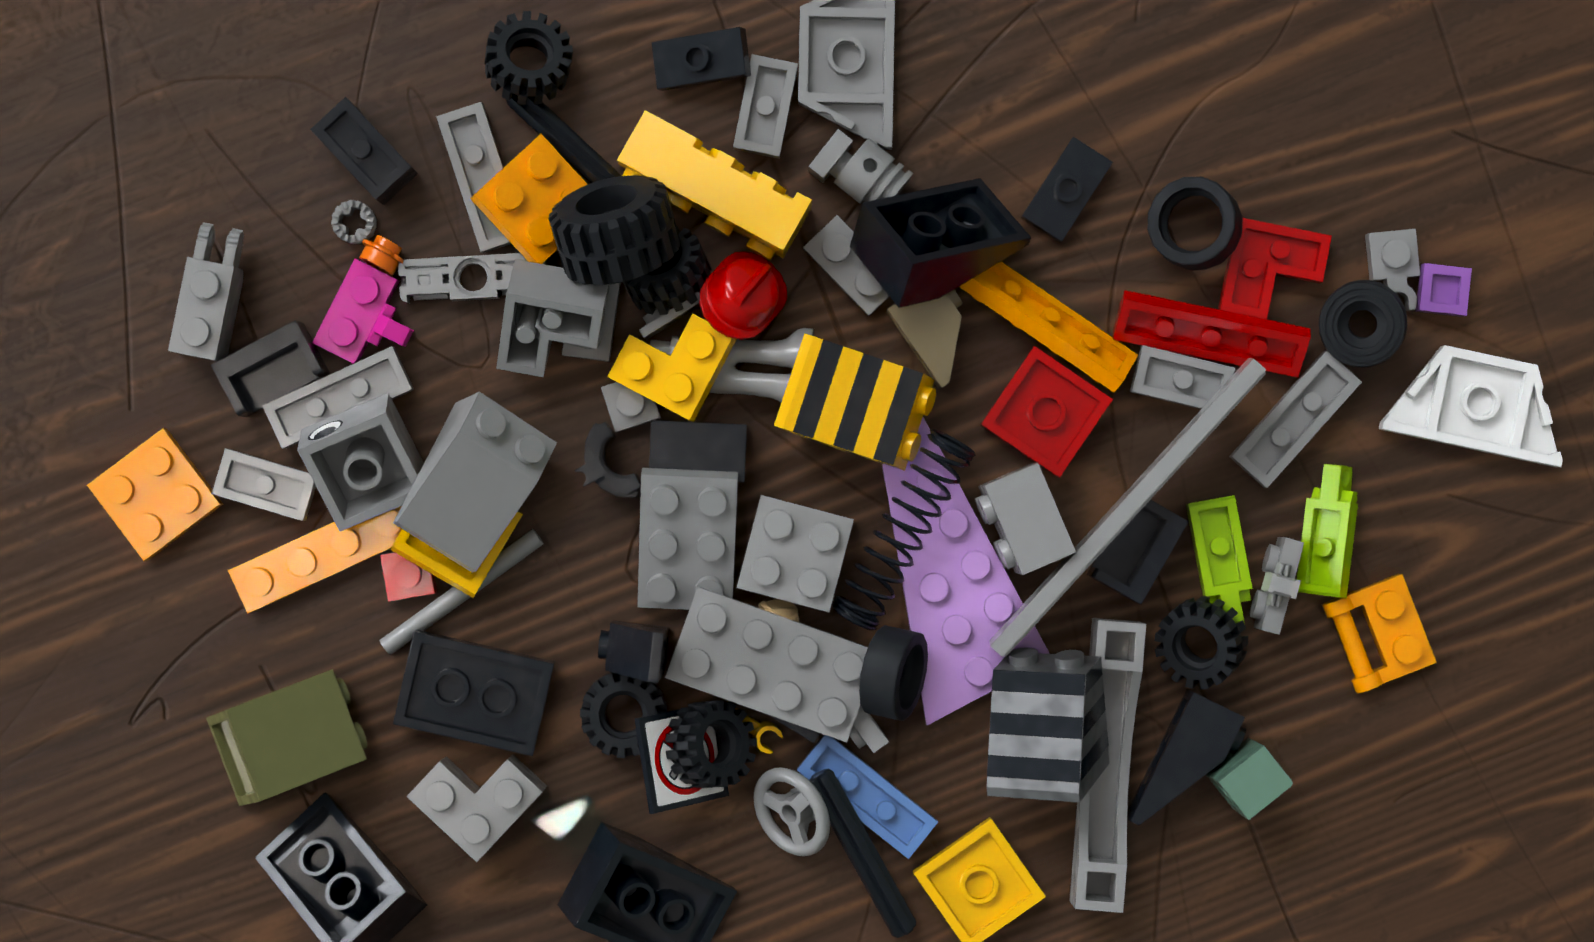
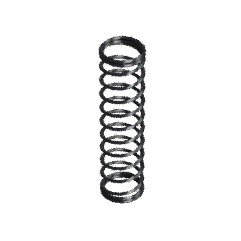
[832,429,976,631]

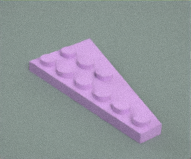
[882,417,1050,725]

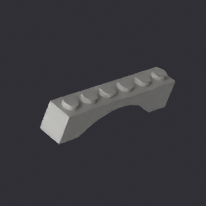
[1069,618,1146,913]

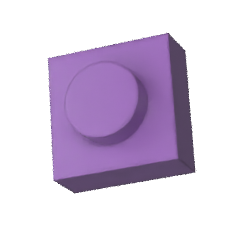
[1415,263,1472,317]

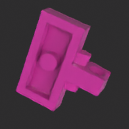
[312,259,414,364]

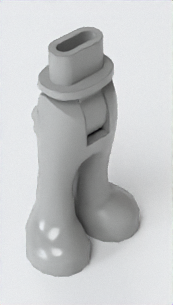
[650,328,814,403]

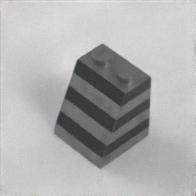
[987,648,1110,803]

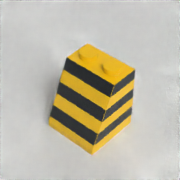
[774,333,936,471]

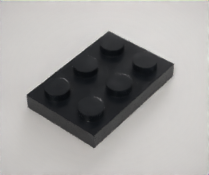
[393,630,555,756]

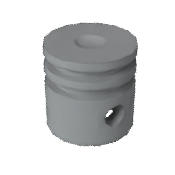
[834,138,914,203]

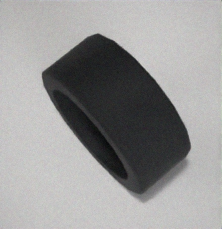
[1147,176,1243,270]
[859,625,928,721]

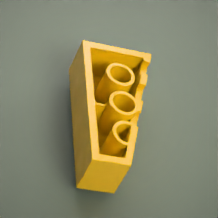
[617,110,812,260]

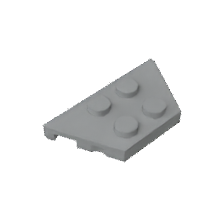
[798,0,895,150]

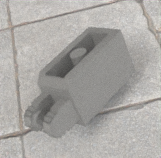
[168,222,244,361]

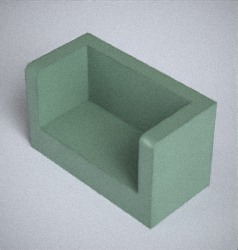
[1206,738,1293,820]

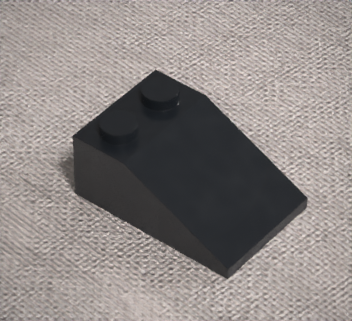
[850,178,1031,308]
[255,792,427,942]
[557,822,737,942]

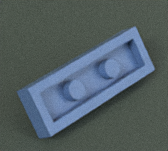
[797,735,938,859]

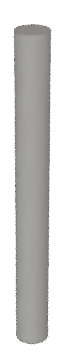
[379,529,544,655]

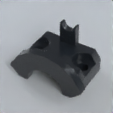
[575,422,641,498]

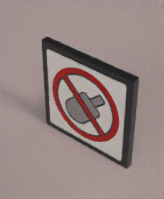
[634,709,729,814]

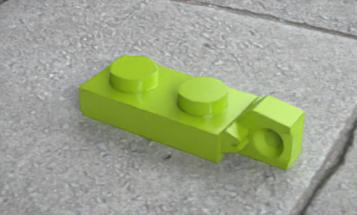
[1297,464,1358,598]
[1186,495,1253,624]

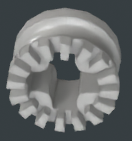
[331,200,377,244]

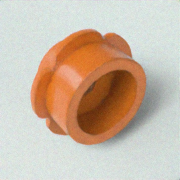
[359,235,404,276]

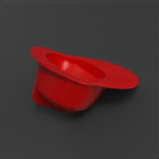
[699,251,787,340]

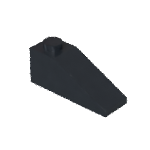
[598,621,669,683]
[1127,689,1246,825]

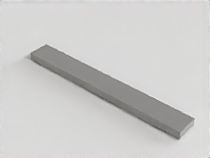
[989,358,1266,657]

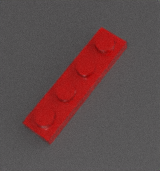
[1113,290,1311,378]

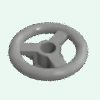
[754,767,830,856]

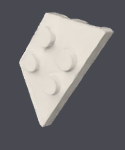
[1379,345,1563,467]

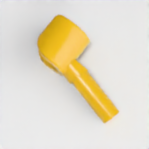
[727,701,783,754]

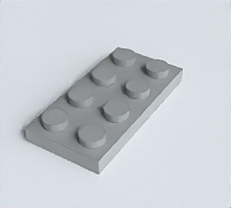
[665,586,868,743]

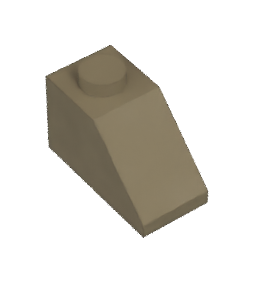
[886,290,963,389]

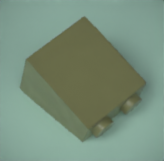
[206,669,367,806]

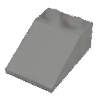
[393,392,557,573]

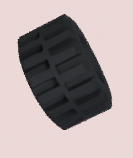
[549,175,681,285]

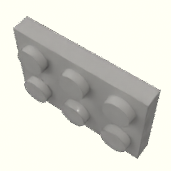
[637,468,738,610]

